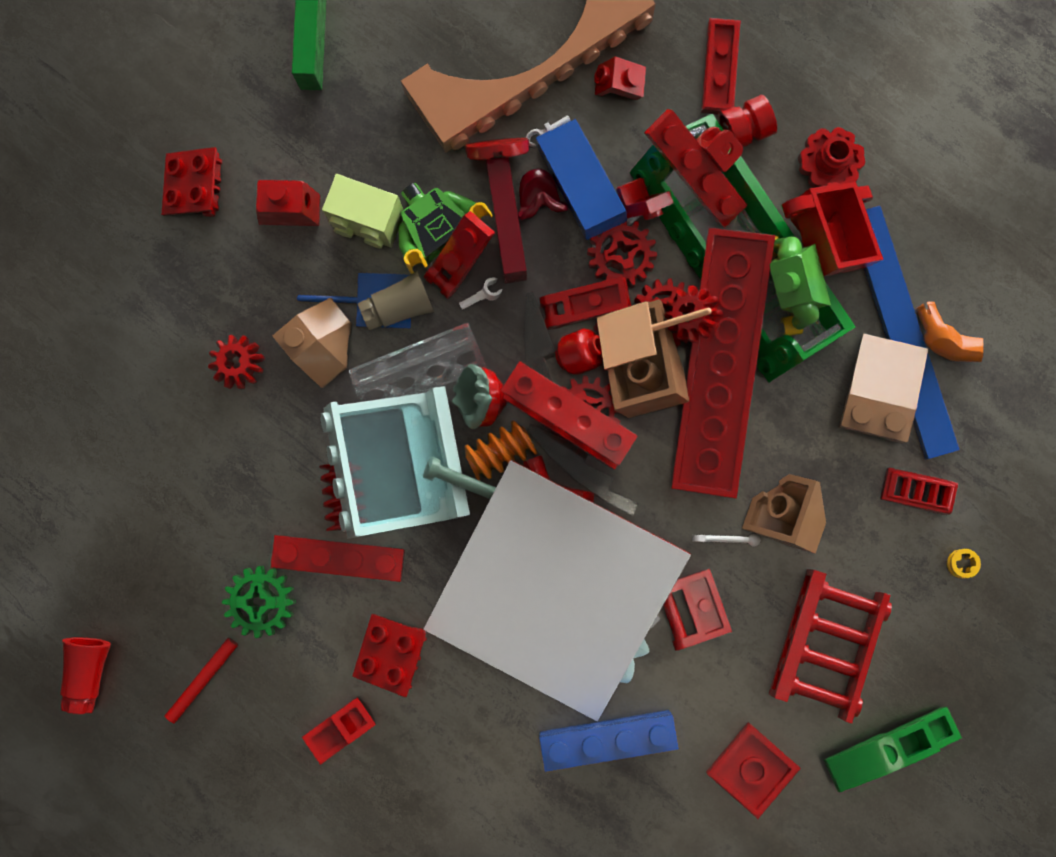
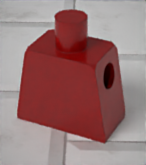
[256,180,321,226]

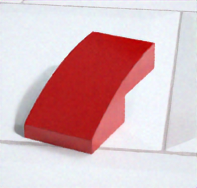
[302,697,376,765]

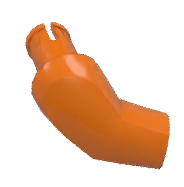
[915,302,983,362]

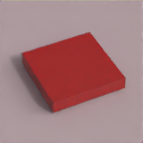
[706,722,801,819]

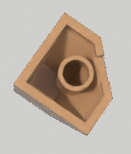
[272,298,352,388]
[742,474,826,554]

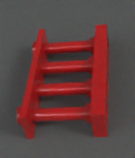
[501,361,638,470]
[769,569,892,724]

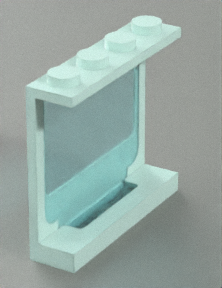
[321,386,470,539]

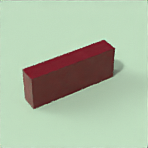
[486,157,527,284]

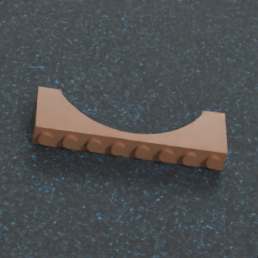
[401,0,656,153]

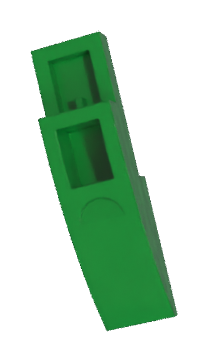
[824,707,962,792]

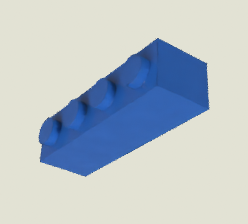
[539,710,679,772]

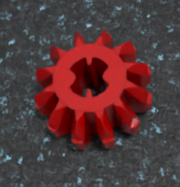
[664,285,723,342]
[208,335,265,390]

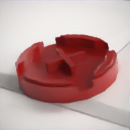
[465,138,529,160]

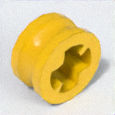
[947,549,981,578]

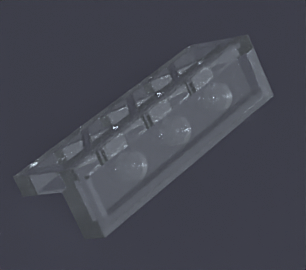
[349,322,486,416]

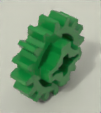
[222,566,296,638]

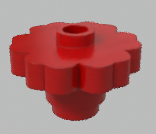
[798,127,866,188]

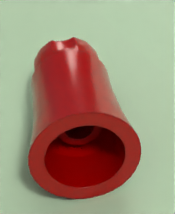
[60,637,111,714]

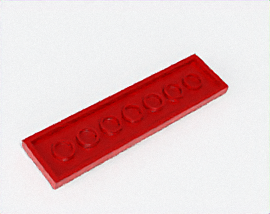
[671,228,775,499]

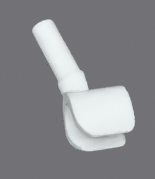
[459,277,503,310]

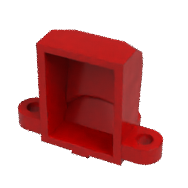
[781,181,884,276]

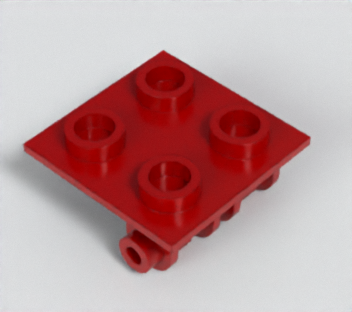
[161,147,222,217]
[352,614,427,697]

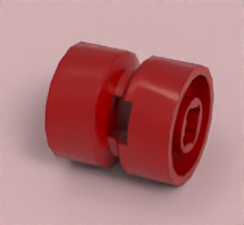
[718,95,777,147]

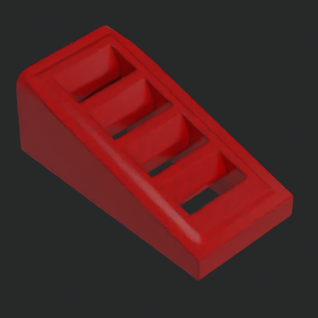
[880,468,958,515]

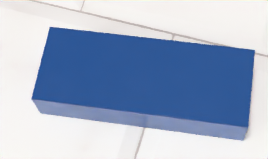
[536,119,627,240]

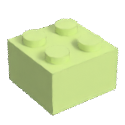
[322,174,404,249]

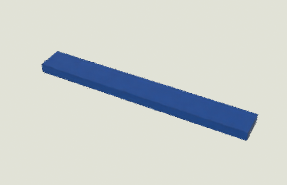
[864,206,960,460]

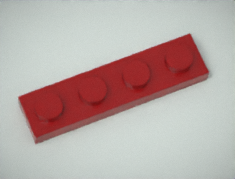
[270,535,405,582]

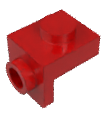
[594,56,646,100]
[616,178,673,220]

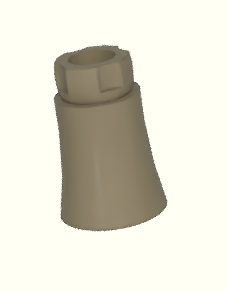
[358,271,434,330]

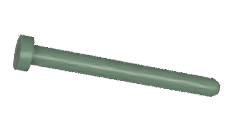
[423,456,496,499]

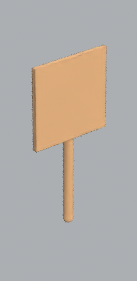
[597,301,712,370]

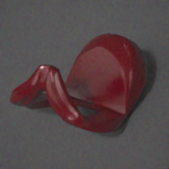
[518,168,569,220]

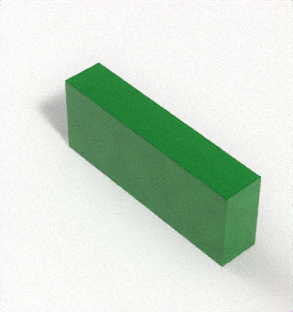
[292,0,327,90]

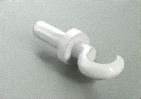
[526,115,571,148]

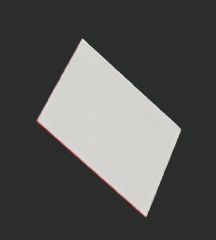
[423,460,691,722]

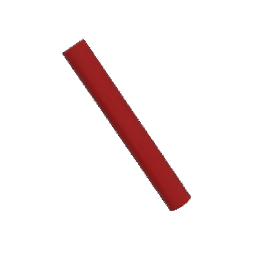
[164,638,238,724]

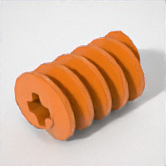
[464,420,538,481]

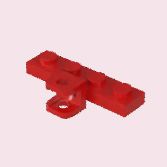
[644,109,747,228]

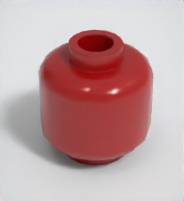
[555,328,603,375]

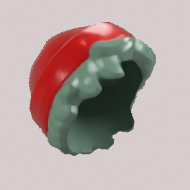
[452,364,508,429]

